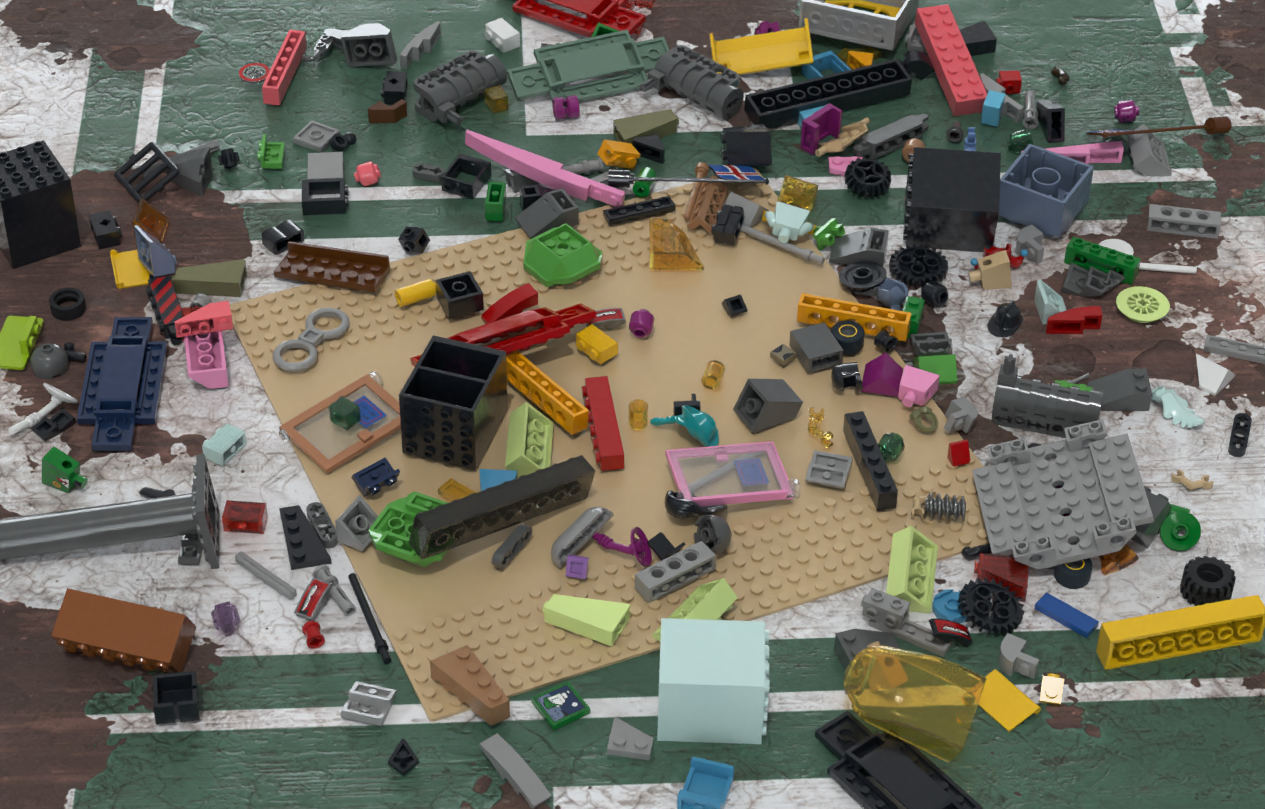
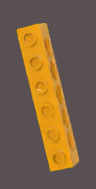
[797,293,911,341]
[506,350,589,435]

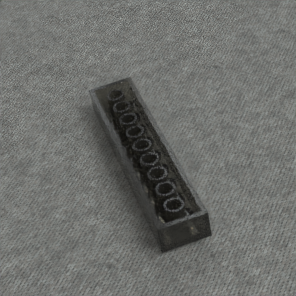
[409,455,595,560]

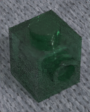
[329,396,361,430]

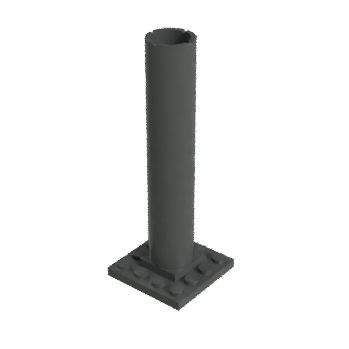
[0,454,220,569]

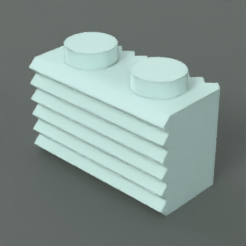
[202,423,247,466]

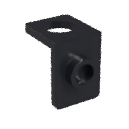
[647,532,686,561]

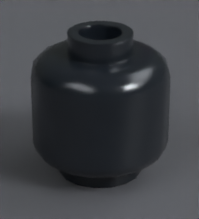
[921,281,948,307]

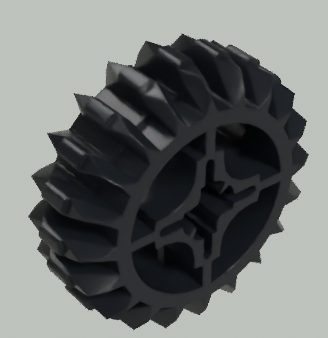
[844,157,892,199]

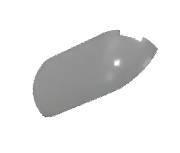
[551,507,614,568]

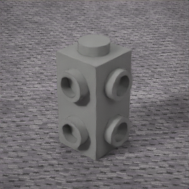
[861,588,910,630]

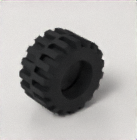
[1180,556,1236,606]

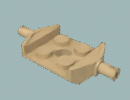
[815,117,870,157]

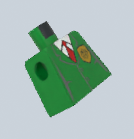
[42,446,88,493]

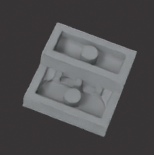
[805,450,853,489]
[341,681,396,726]

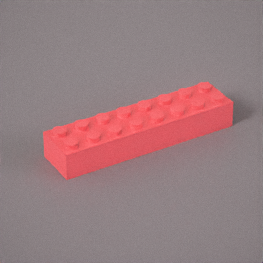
[914,4,987,116]

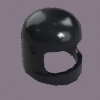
[831,362,863,391]

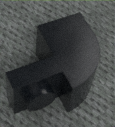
[900,51,935,80]

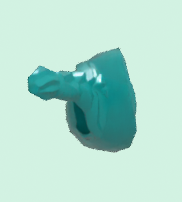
[650,405,719,447]

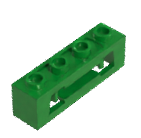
[1064,237,1141,285]

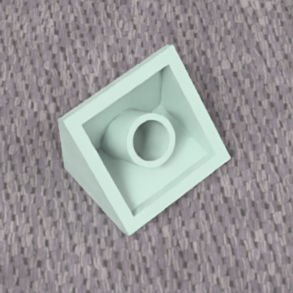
[1034,279,1067,324]

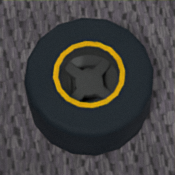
[831,320,865,355]
[1054,558,1092,589]

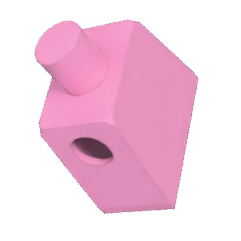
[898,365,940,407]

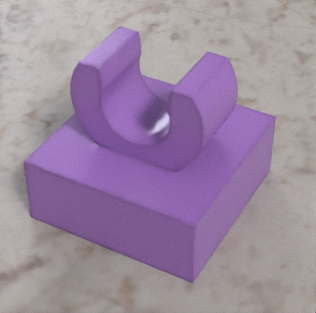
[566,555,589,579]

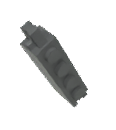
[853,114,929,159]

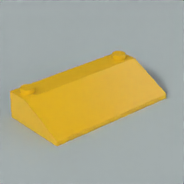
[710,18,814,75]

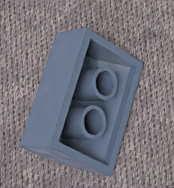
[134,225,177,277]

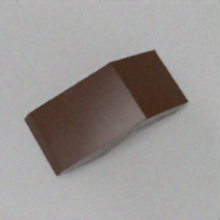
[368,100,407,123]

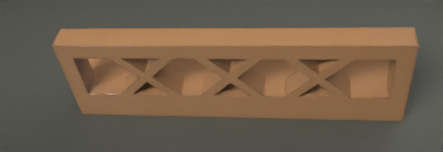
[687,175,728,233]

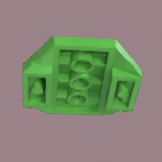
[523,223,603,287]
[368,492,460,568]

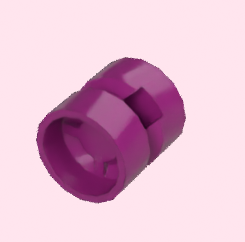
[552,95,580,120]

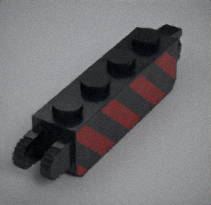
[146,274,184,345]

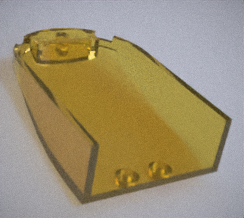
[844,645,987,763]

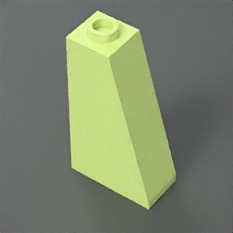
[543,594,630,647]

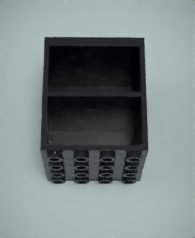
[0,140,81,269]
[903,147,1001,252]
[399,335,508,470]

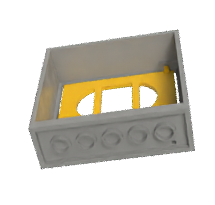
[798,0,919,51]

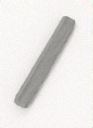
[235,552,297,600]

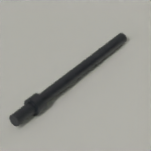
[348,573,391,664]

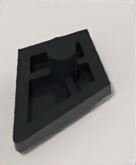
[388,738,419,776]

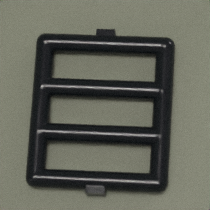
[114,142,180,205]

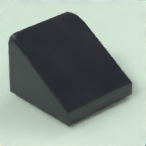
[722,294,748,317]

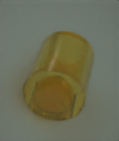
[701,360,725,390]
[628,399,648,430]

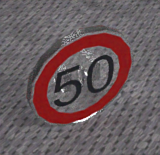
[238,62,270,84]

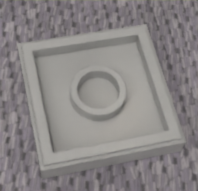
[292,120,340,153]

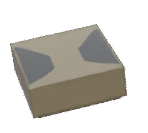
[770,344,797,366]

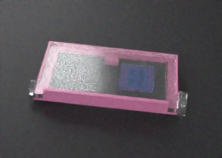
[665,441,800,507]

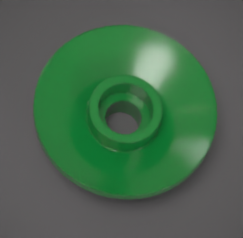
[1160,512,1201,551]

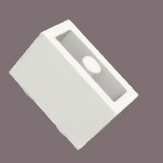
[485,18,520,53]

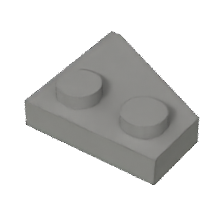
[607,717,654,760]

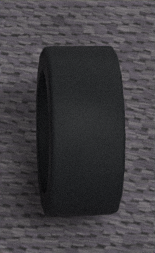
[49,288,86,320]

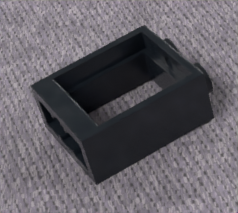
[441,153,491,199]
[302,178,349,216]

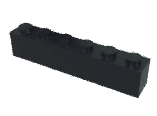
[843,411,898,511]

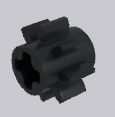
[218,148,240,169]

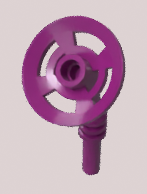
[592,527,652,567]

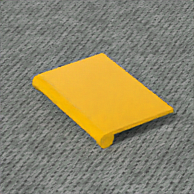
[110,249,151,289]
[965,669,1041,732]

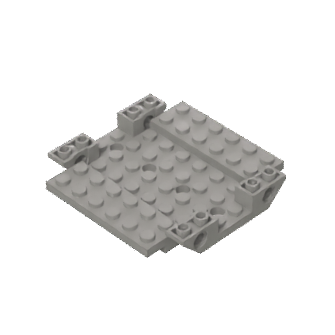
[972,419,1154,570]

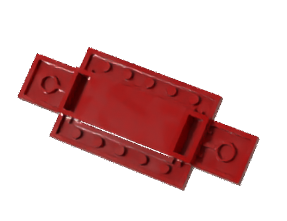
[512,0,646,38]
[410,303,597,367]

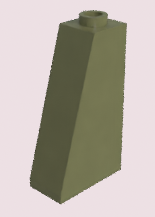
[613,109,679,144]
[172,260,247,297]

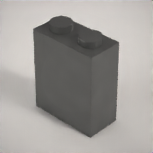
[789,322,843,373]

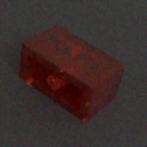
[222,500,268,534]

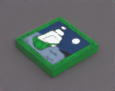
[531,681,590,731]

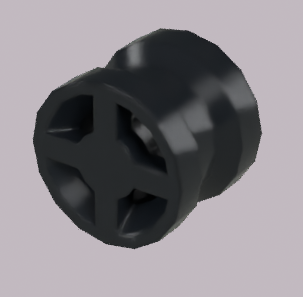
[874,330,898,354]

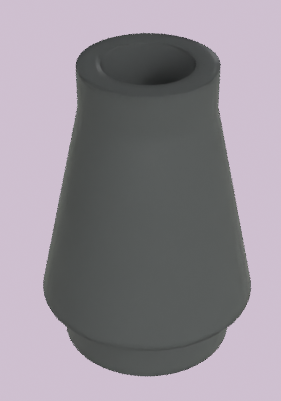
[946,121,963,142]

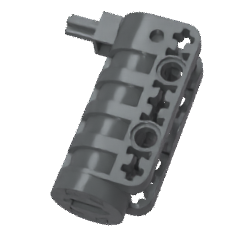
[639,45,744,119]
[414,50,507,126]
[992,354,1104,438]

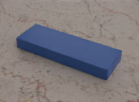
[1034,592,1099,638]

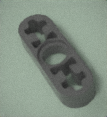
[306,502,338,548]
[492,524,533,569]

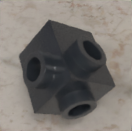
[398,226,430,253]

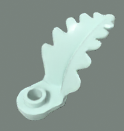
[1151,386,1205,428]

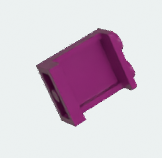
[800,103,842,155]

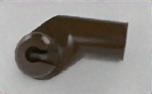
[1051,67,1070,85]

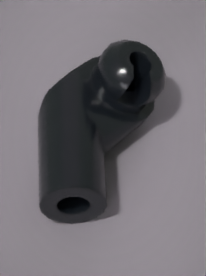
[63,342,87,362]
[962,544,992,560]

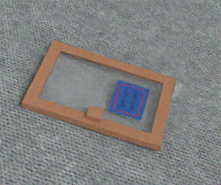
[279,371,401,473]

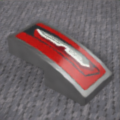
[586,308,626,330]
[294,577,333,621]

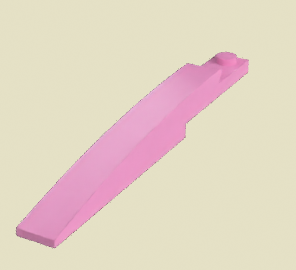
[465,130,625,207]

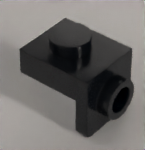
[673,393,701,416]

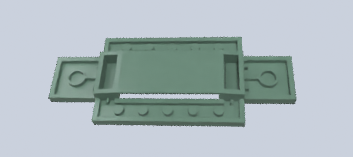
[507,30,670,102]

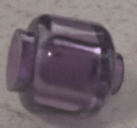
[211,601,241,634]

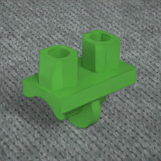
[813,218,845,251]

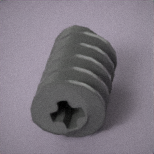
[924,492,966,521]

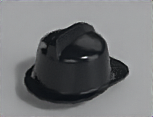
[987,300,1023,337]

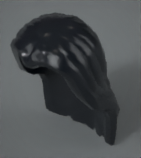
[665,490,727,519]

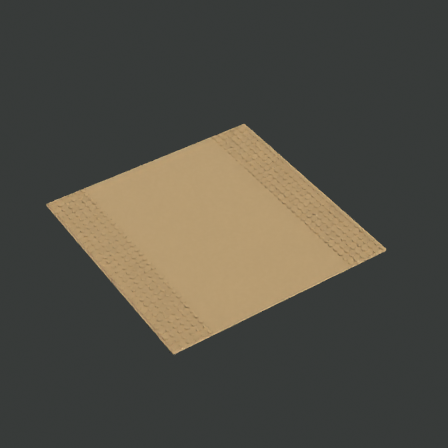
[230,167,990,722]

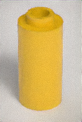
[394,279,436,307]

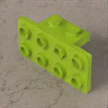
[0,316,44,370]

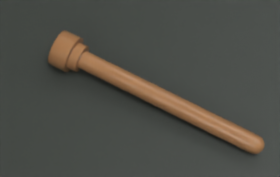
[684,162,709,220]

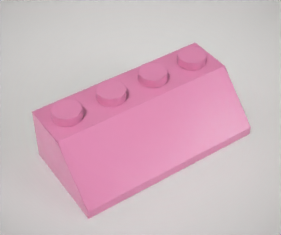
[184,331,229,389]

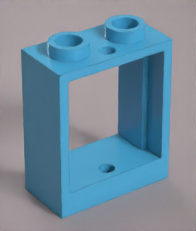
[802,50,851,80]

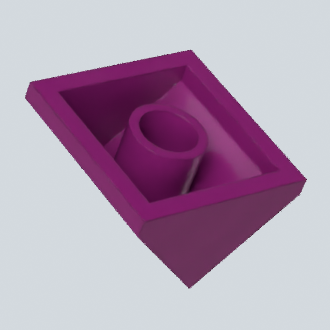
[861,352,903,397]

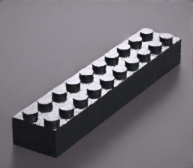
[744,59,912,129]

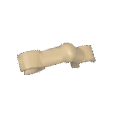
[1171,470,1214,490]
[911,490,937,520]

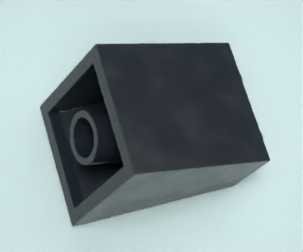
[720,124,772,165]

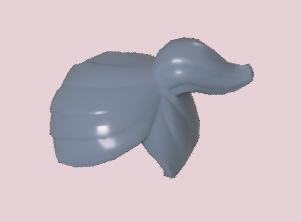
[876,277,909,311]

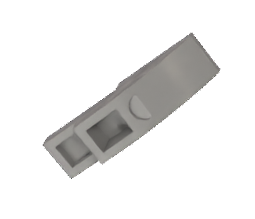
[980,73,1024,123]

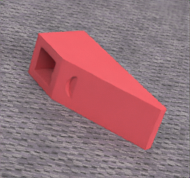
[174,301,233,337]

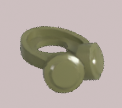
[909,407,938,433]

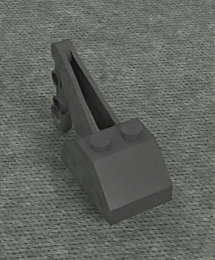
[302,23,397,67]

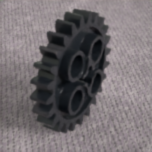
[889,244,948,288]
[957,577,1025,636]

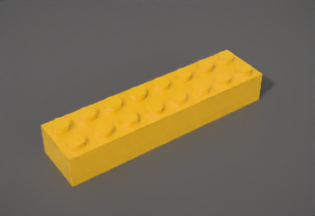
[1096,595,1265,670]

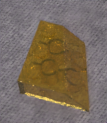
[649,218,704,270]

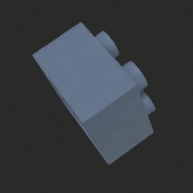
[999,144,1094,237]

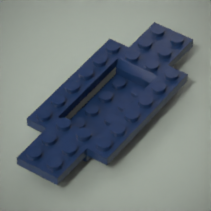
[77,317,168,451]

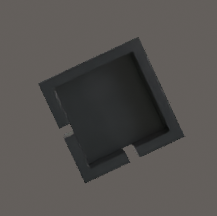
[152,671,200,725]

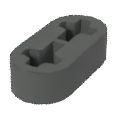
[412,163,445,182]

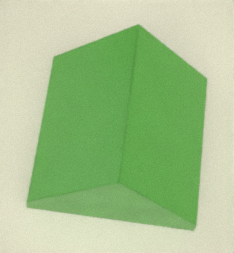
[913,354,958,385]

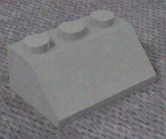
[1127,124,1172,176]

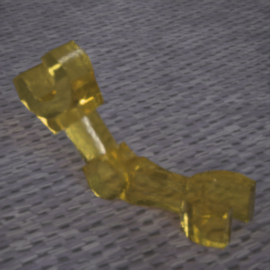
[808,407,833,448]

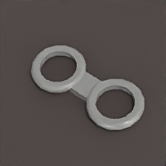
[273,308,349,371]

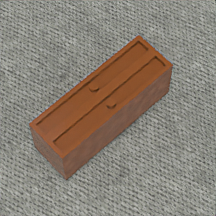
[51,588,196,674]

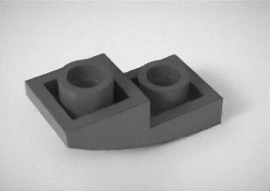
[178,534,203,565]

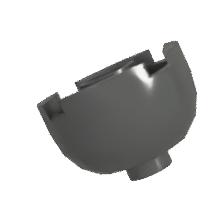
[30,343,69,379]
[694,515,732,555]

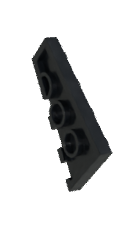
[279,505,332,570]

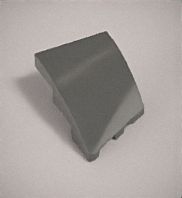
[1061,263,1125,297]

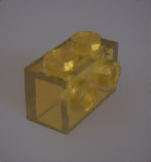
[777,175,819,211]

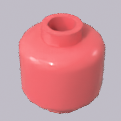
[354,161,381,187]

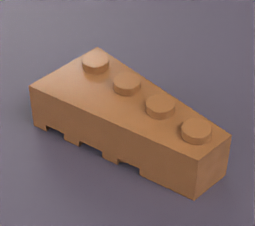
[430,645,510,726]

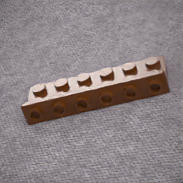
[274,241,390,292]

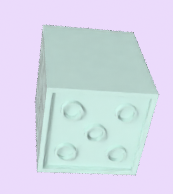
[657,618,769,744]

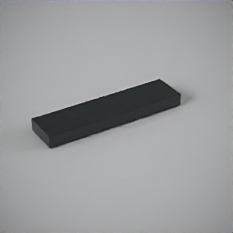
[603,196,676,226]

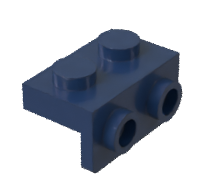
[351,457,400,497]

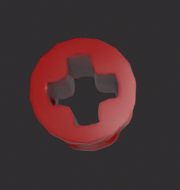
[302,621,325,649]

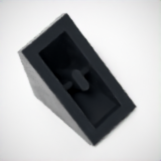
[632,134,665,164]

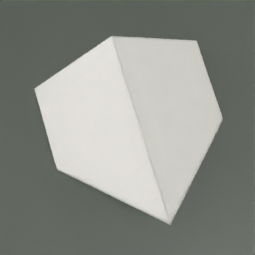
[1196,354,1235,396]

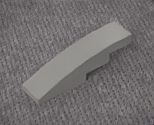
[400,21,441,70]
[479,733,552,809]

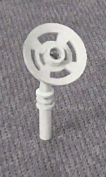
[8,382,78,435]

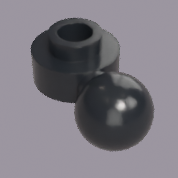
[329,132,356,151]

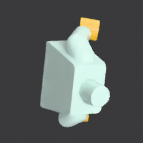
[762,201,817,243]

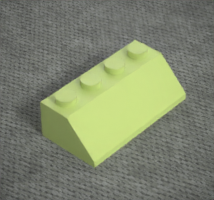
[505,402,554,478]
[886,526,938,614]
[652,578,738,641]

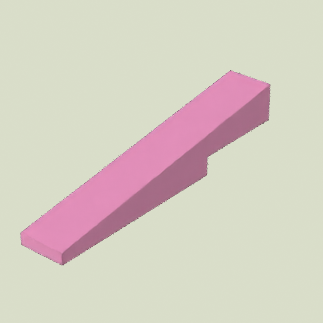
[1021,141,1124,164]

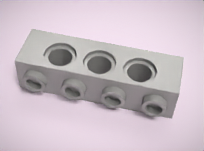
[1147,204,1221,239]
[635,541,716,603]

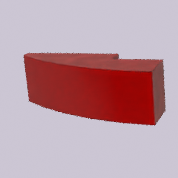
[481,283,538,324]
[1045,306,1103,334]

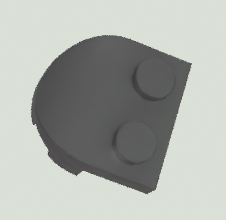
[910,332,952,357]

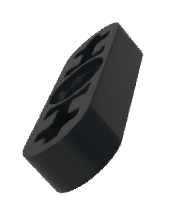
[1228,413,1252,457]

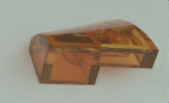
[1099,544,1139,575]

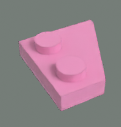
[828,156,863,177]

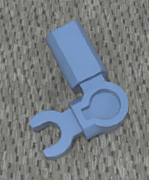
[964,127,976,151]

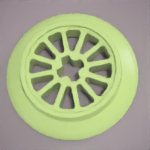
[1116,286,1170,323]

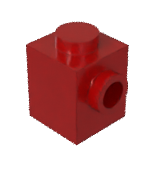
[996,70,1022,94]

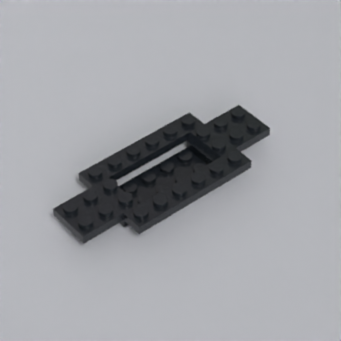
[815,711,983,809]

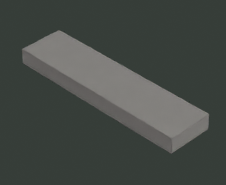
[1203,335,1265,364]
[869,619,953,657]

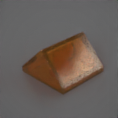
[133,198,170,242]

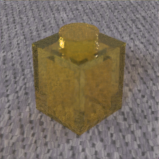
[485,85,509,114]

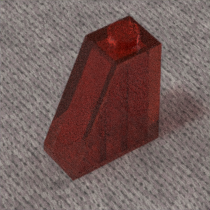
[974,553,1029,602]

